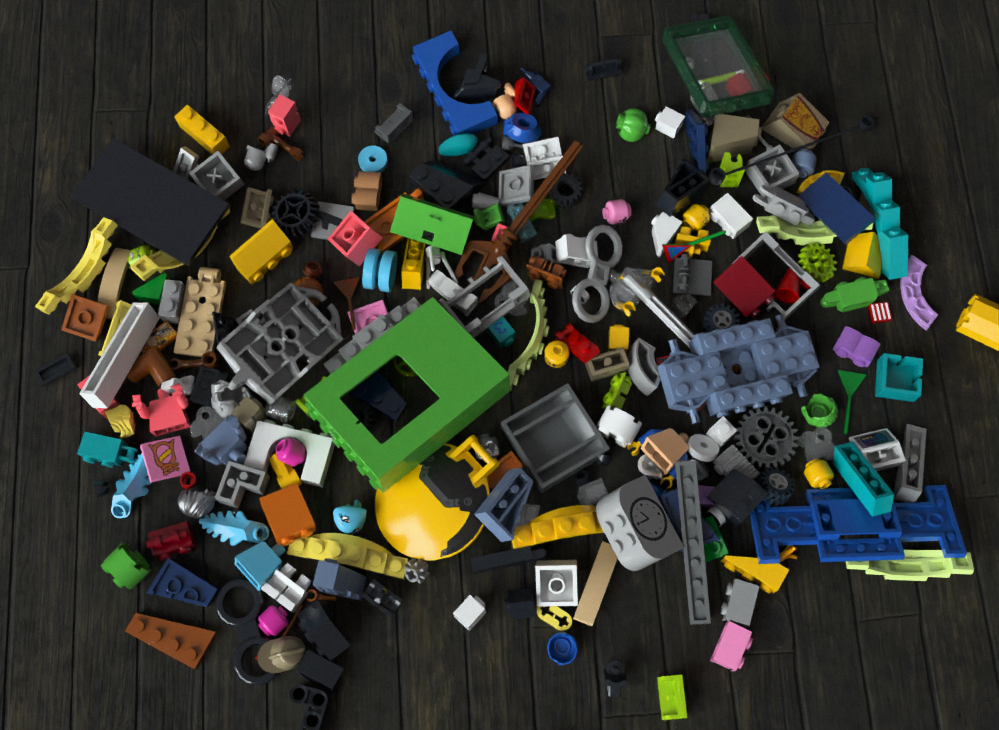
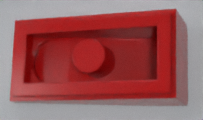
[514,77,536,115]

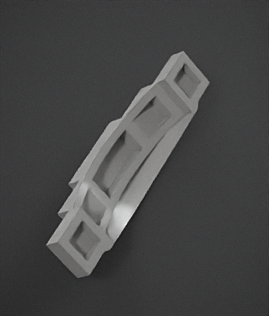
[324,297,421,374]

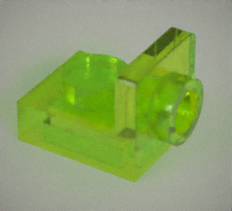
[528,199,555,222]

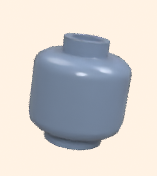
[792,149,817,178]

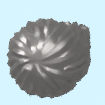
[178,489,216,519]

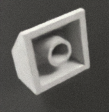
[535,560,578,606]

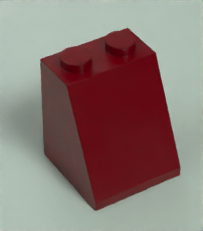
[713,256,776,319]

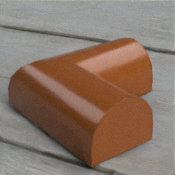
[127,346,176,388]

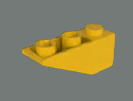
[401,238,426,290]
[721,555,789,593]

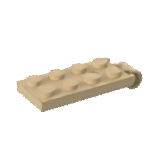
[174,267,226,357]

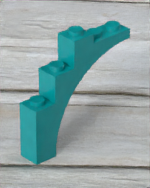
[852,168,908,280]

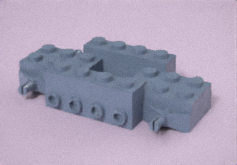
[657,314,819,424]

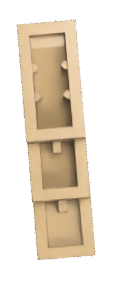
[573,541,617,626]

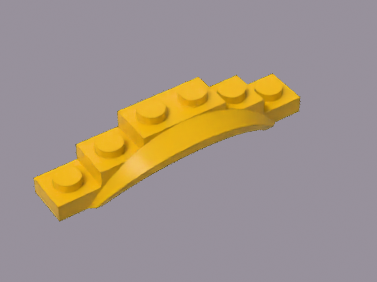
[512,505,604,549]

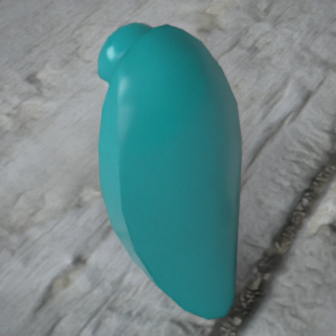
[438,133,478,156]

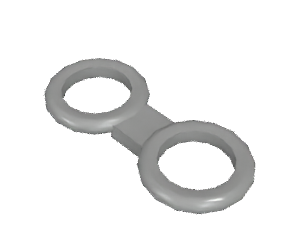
[572,225,623,323]

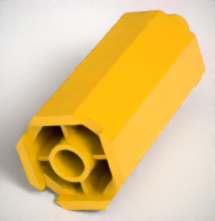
[956,294,999,351]

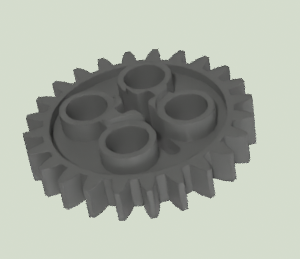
[733,406,799,469]

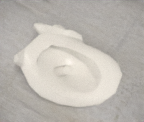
[638,454,665,480]

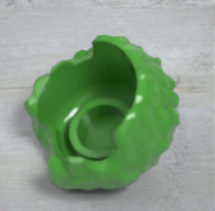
[801,394,838,428]

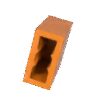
[259,483,316,546]

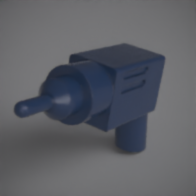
[521,67,551,106]

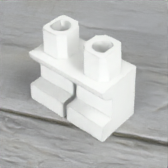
[261,563,312,613]

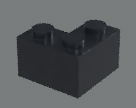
[297,600,351,661]

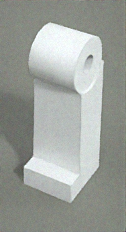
[427,270,478,316]

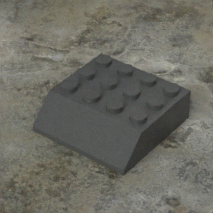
[501,383,610,493]

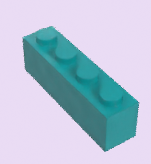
[832,442,894,517]

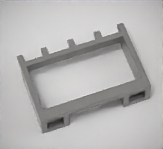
[732,231,820,320]
[439,256,531,338]

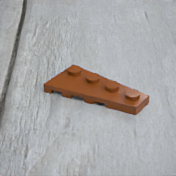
[125,613,217,670]

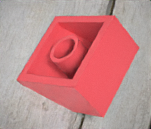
[328,211,383,267]

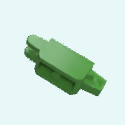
[821,277,889,312]

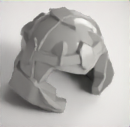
[211,380,252,419]

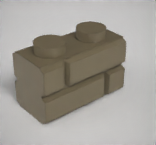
[585,347,629,382]
[231,397,267,434]

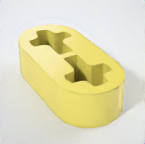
[537,606,572,631]

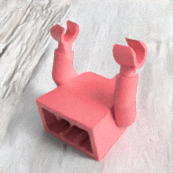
[132,383,191,437]

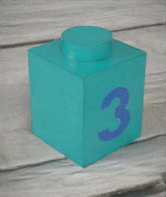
[487,317,516,349]

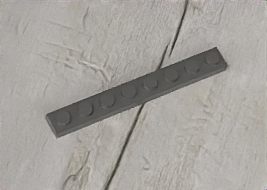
[675,460,711,625]

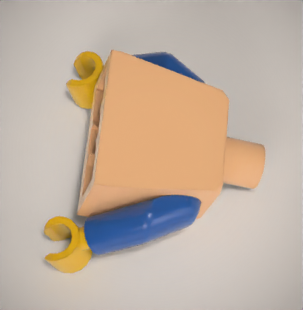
[627,428,689,491]

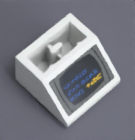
[849,428,906,471]

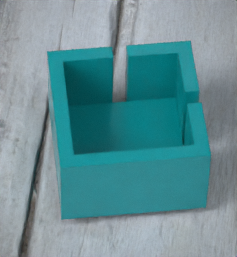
[875,353,923,402]

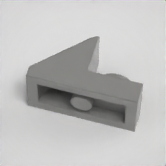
[173,146,199,182]

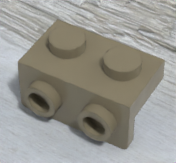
[241,187,274,228]

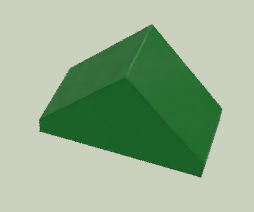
[132,272,170,305]

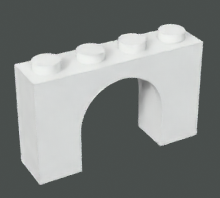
[244,420,335,487]

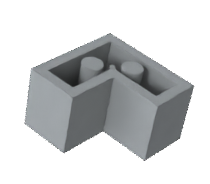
[215,461,270,509]

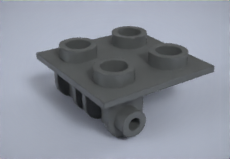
[673,254,712,296]

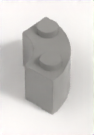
[627,338,661,396]

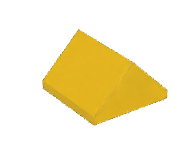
[842,232,882,279]

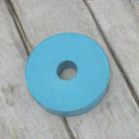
[358,146,388,173]

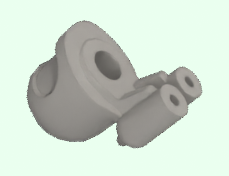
[244,143,278,171]

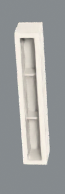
[79,303,160,408]

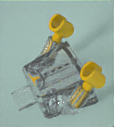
[608,267,665,316]

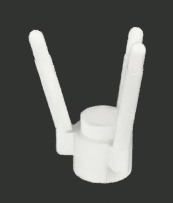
[425,246,458,289]

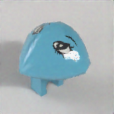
[333,500,367,534]

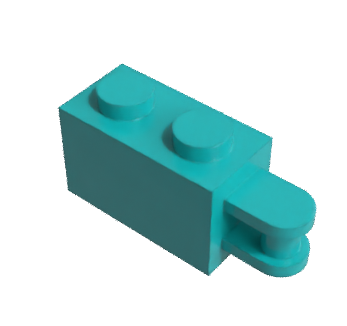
[77,432,138,468]

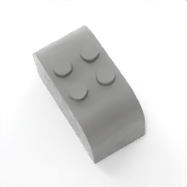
[596,475,684,571]

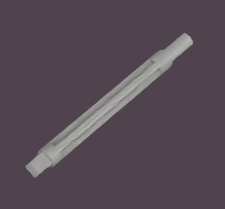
[623,271,695,348]

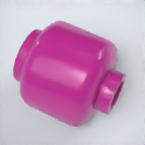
[275,438,306,467]
[258,605,289,636]

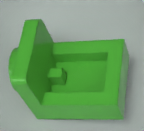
[473,204,505,230]

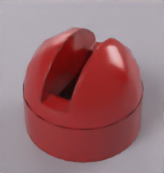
[180,472,196,489]

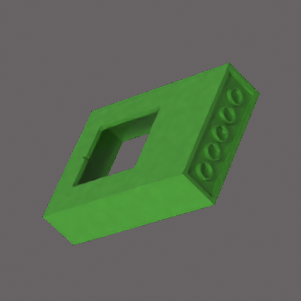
[304,297,510,493]

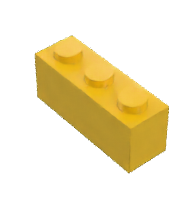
[174,105,230,155]

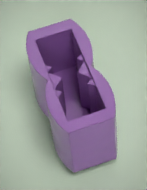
[833,326,880,367]

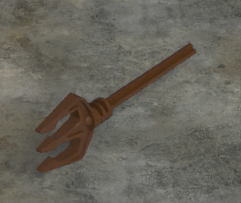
[452,141,583,304]

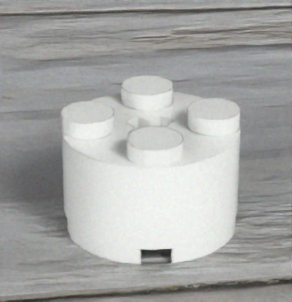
[596,405,642,448]

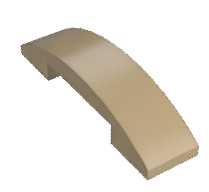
[98,248,131,320]

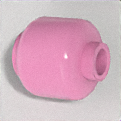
[602,199,631,225]

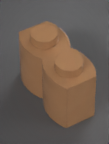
[352,171,382,211]

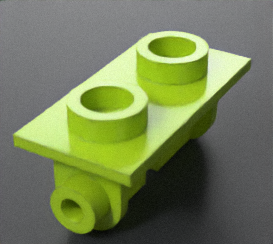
[602,372,632,410]

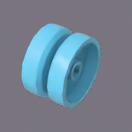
[362,248,397,292]

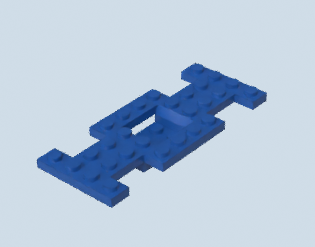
[750,485,967,564]

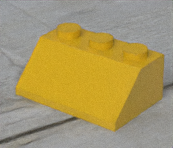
[229,220,294,285]

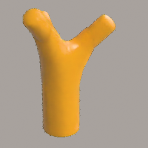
[780,545,797,562]

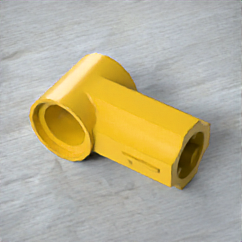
[269,453,302,489]

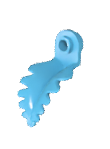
[111,453,152,518]
[199,511,269,546]

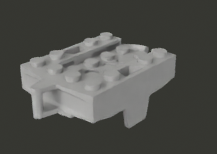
[216,283,343,405]

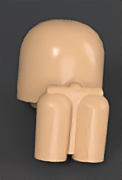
[492,83,517,119]

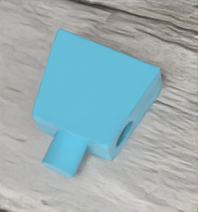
[235,542,286,592]

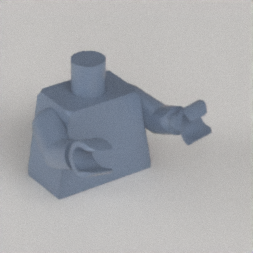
[195,414,248,466]

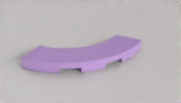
[900,254,939,330]

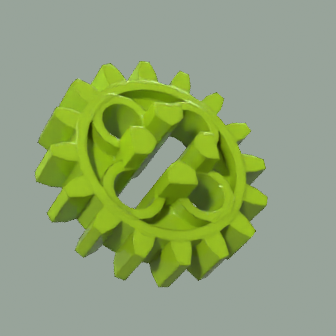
[797,242,837,283]

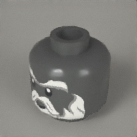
[474,433,500,464]

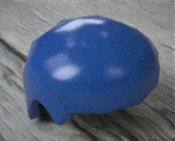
[547,632,578,665]

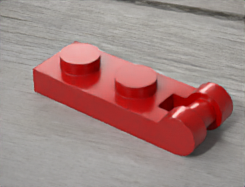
[554,323,600,364]

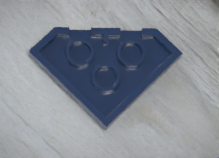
[685,109,709,176]

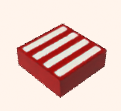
[868,302,892,324]

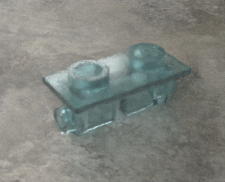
[507,203,537,244]

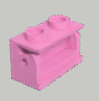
[710,621,753,671]

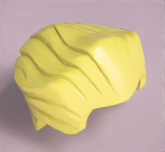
[105,404,136,439]

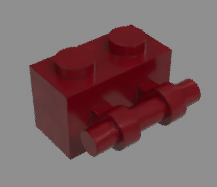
[146,521,197,560]

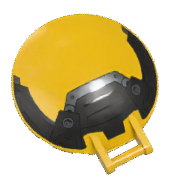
[375,435,500,561]

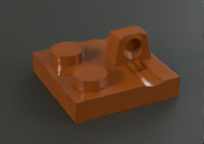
[61,294,110,342]

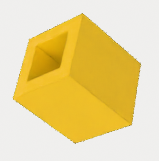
[608,325,629,355]

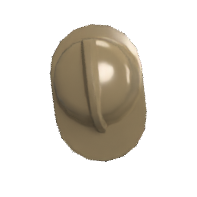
[258,636,306,673]

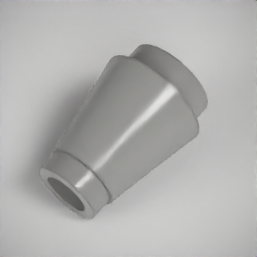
[472,192,499,210]

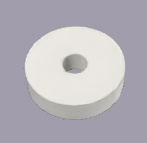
[687,434,719,462]

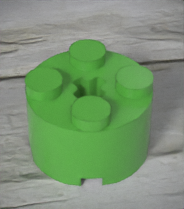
[101,542,151,589]

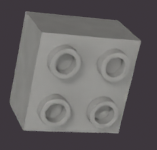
[745,145,800,198]
[189,151,245,200]

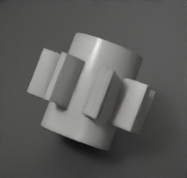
[404,558,430,584]

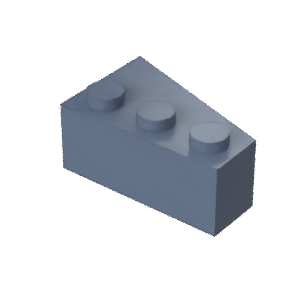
[474,467,533,542]
[313,558,367,601]

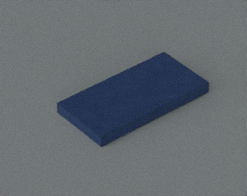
[797,172,876,245]

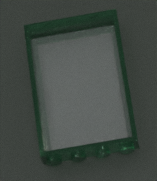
[662,15,775,118]

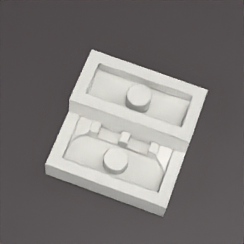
[522,136,566,180]

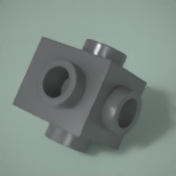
[531,243,561,272]

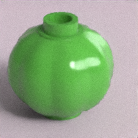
[616,108,651,142]

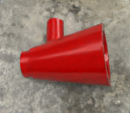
[774,267,809,304]

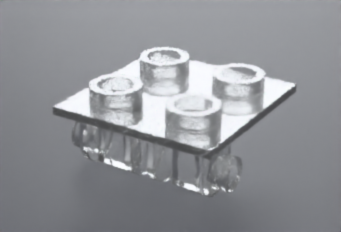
[265,76,292,116]

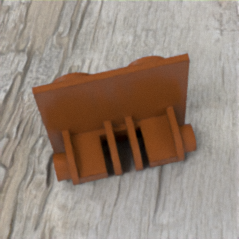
[526,256,567,289]

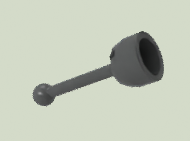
[501,135,523,150]

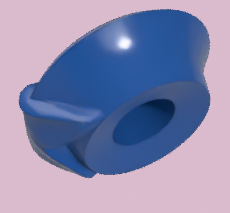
[503,113,541,143]

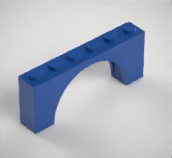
[412,31,498,136]

